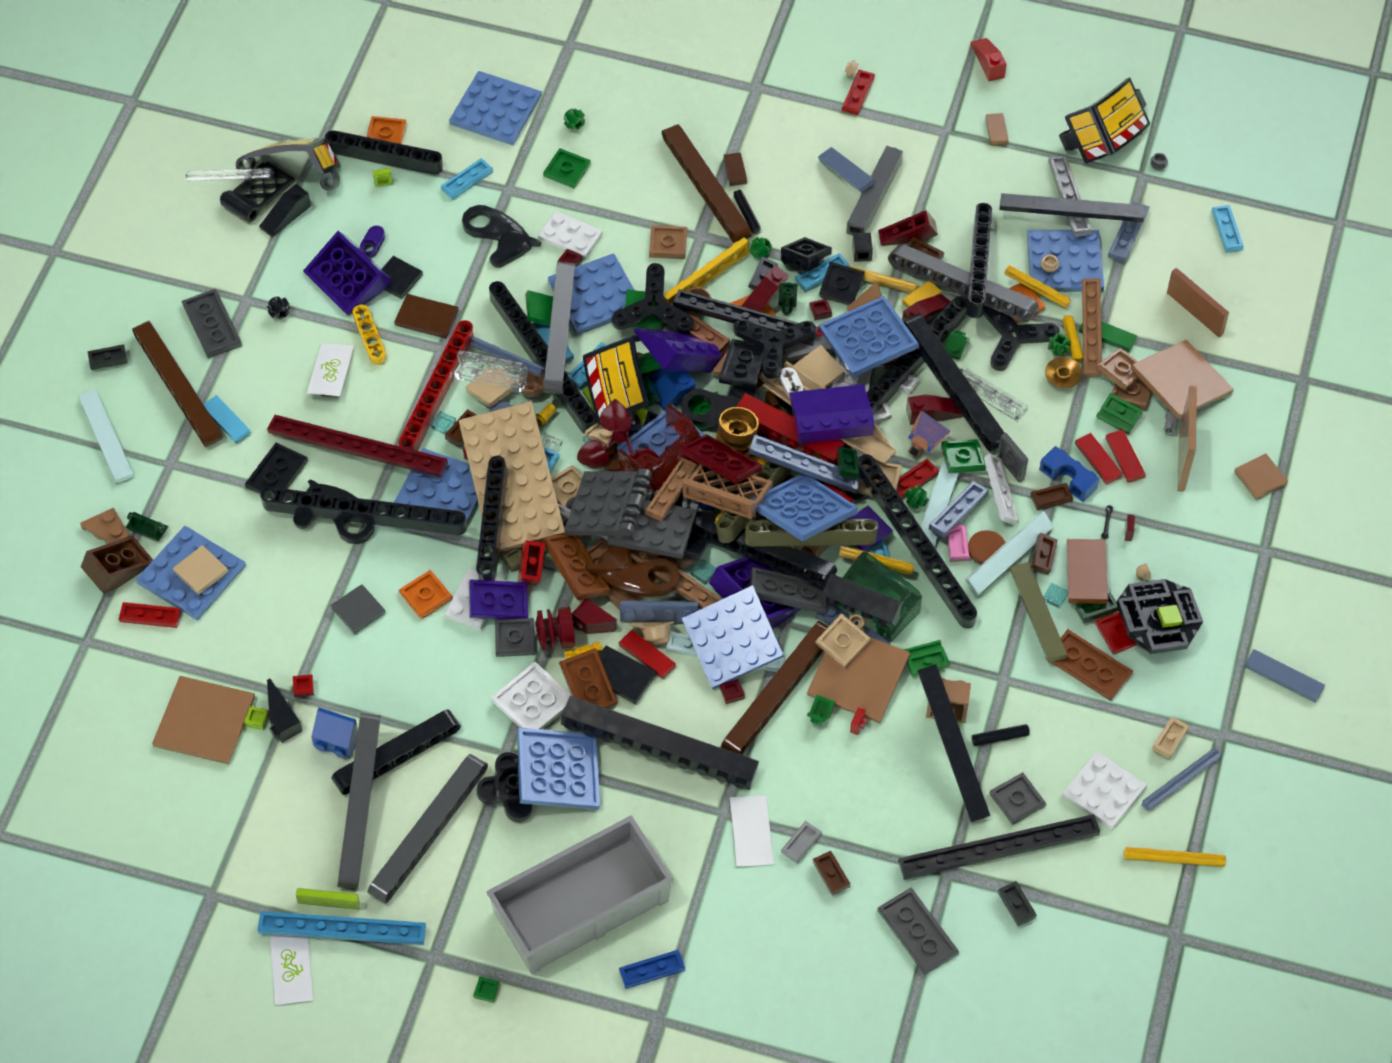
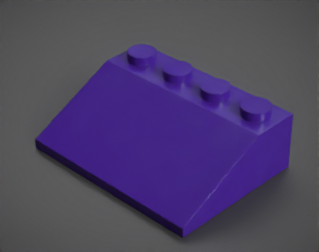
[303,231,392,316]
[634,328,723,373]
[789,384,875,444]
[709,557,801,629]

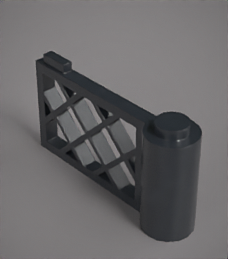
[220,161,295,223]

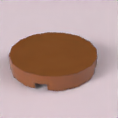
[968,530,1006,565]

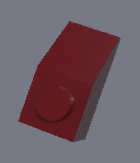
[572,599,617,634]

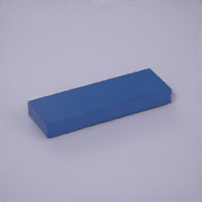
[619,950,685,989]

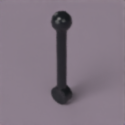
[1101,505,1113,539]

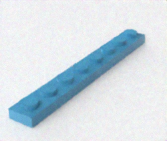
[258,911,426,945]

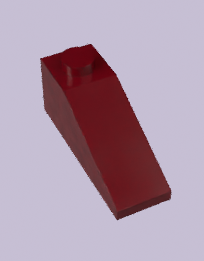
[878,210,938,246]
[741,265,789,312]
[902,294,951,325]
[906,394,963,425]

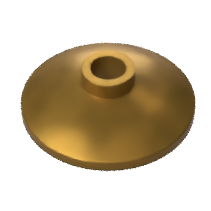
[1045,357,1082,389]

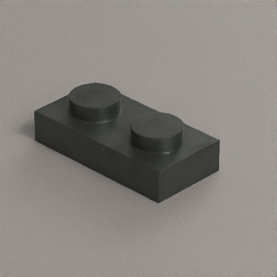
[87,344,128,370]
[998,881,1037,926]

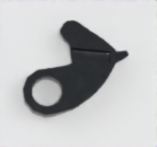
[462,205,542,268]
[681,385,762,427]
[293,479,375,544]

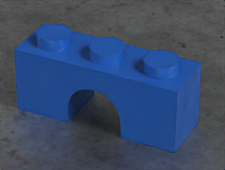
[1039,446,1100,502]

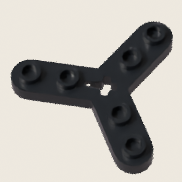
[612,263,694,334]
[983,305,1060,371]
[734,320,816,379]

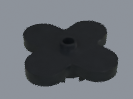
[476,752,532,822]

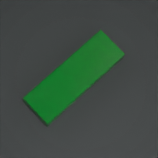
[1079,321,1137,353]

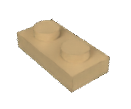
[1152,717,1189,759]

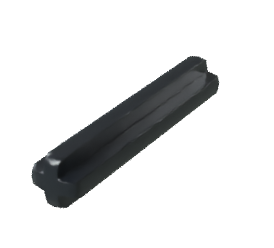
[733,189,761,234]
[971,724,1030,746]

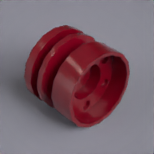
[535,606,575,651]

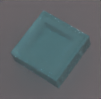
[430,411,456,434]
[691,559,716,585]
[1043,583,1068,609]

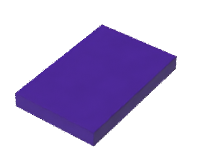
[468,579,528,619]

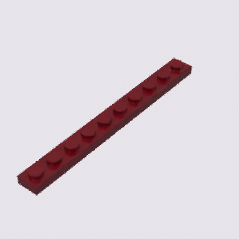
[267,414,448,478]

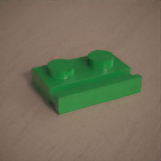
[1096,393,1143,435]
[903,640,950,677]

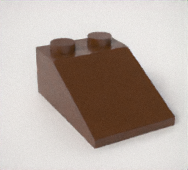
[81,536,153,593]

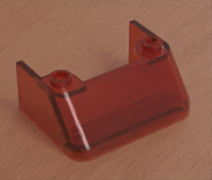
[618,404,701,494]

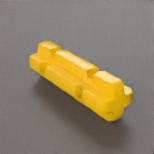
[564,642,602,659]

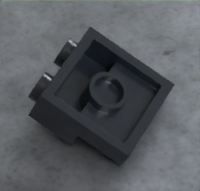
[781,237,832,271]

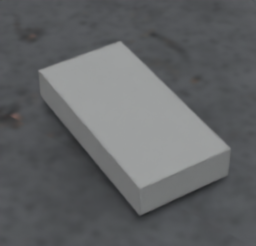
[781,821,822,864]

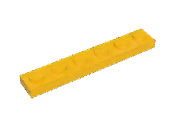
[663,238,749,304]

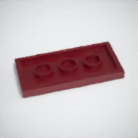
[680,434,762,484]

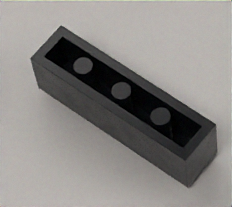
[822,573,905,627]

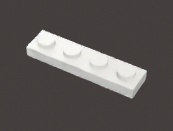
[984,454,1019,525]

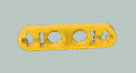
[353,304,386,365]

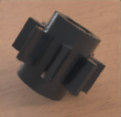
[267,296,290,319]

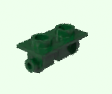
[778,282,798,315]
[125,512,169,541]

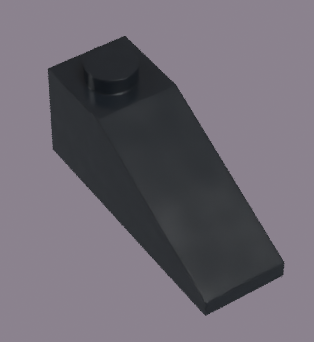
[259,184,311,237]
[267,679,302,743]

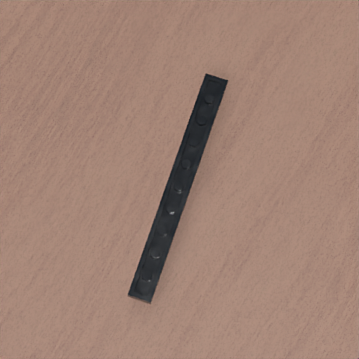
[898,814,1100,880]

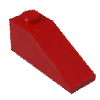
[970,38,1007,81]

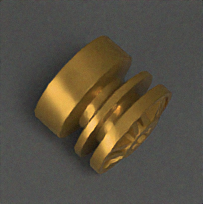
[716,407,759,456]

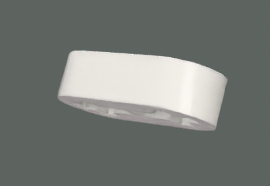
[780,367,804,399]

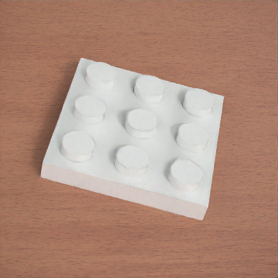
[491,662,572,730]
[1062,751,1147,831]

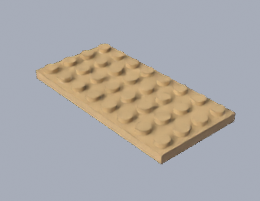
[459,401,566,554]

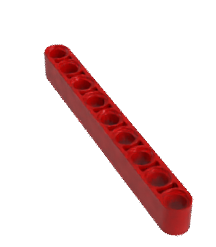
[398,320,474,451]

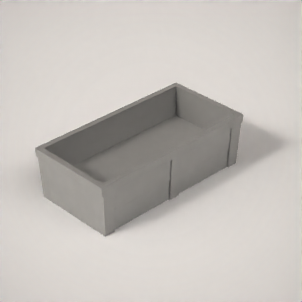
[486,815,673,975]

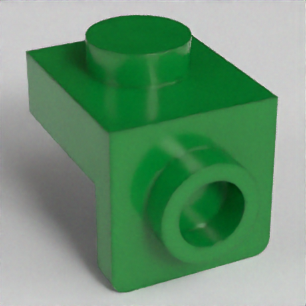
[945,330,969,359]
[807,694,836,726]

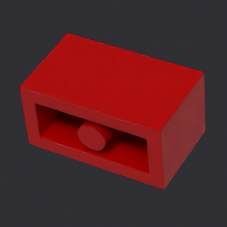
[517,540,545,585]

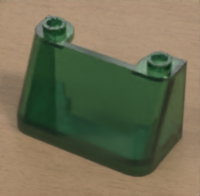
[837,552,922,643]

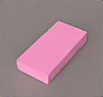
[947,525,969,562]

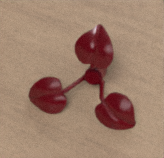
[577,399,664,476]

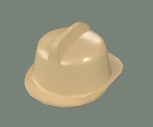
[629,621,674,644]

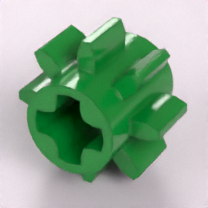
[563,108,585,130]
[750,237,772,259]
[1048,333,1071,357]
[904,486,929,509]

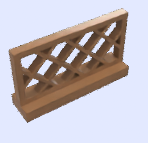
[682,464,773,520]

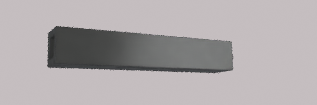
[846,145,903,236]

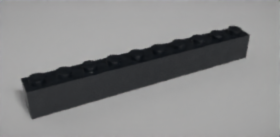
[561,696,759,790]

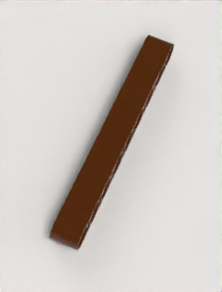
[661,124,752,243]
[132,321,223,447]
[720,621,829,755]

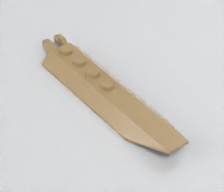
[759,361,896,464]

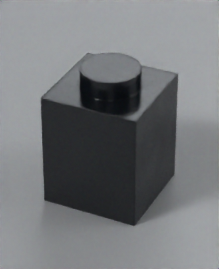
[852,232,873,262]

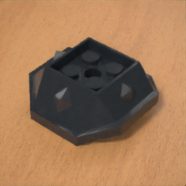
[1116,579,1203,654]

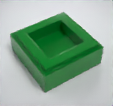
[473,976,500,1003]

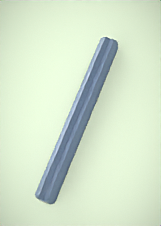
[469,337,545,376]
[1141,748,1221,811]

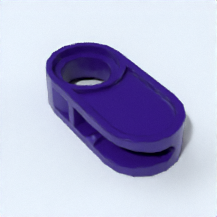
[360,225,385,258]

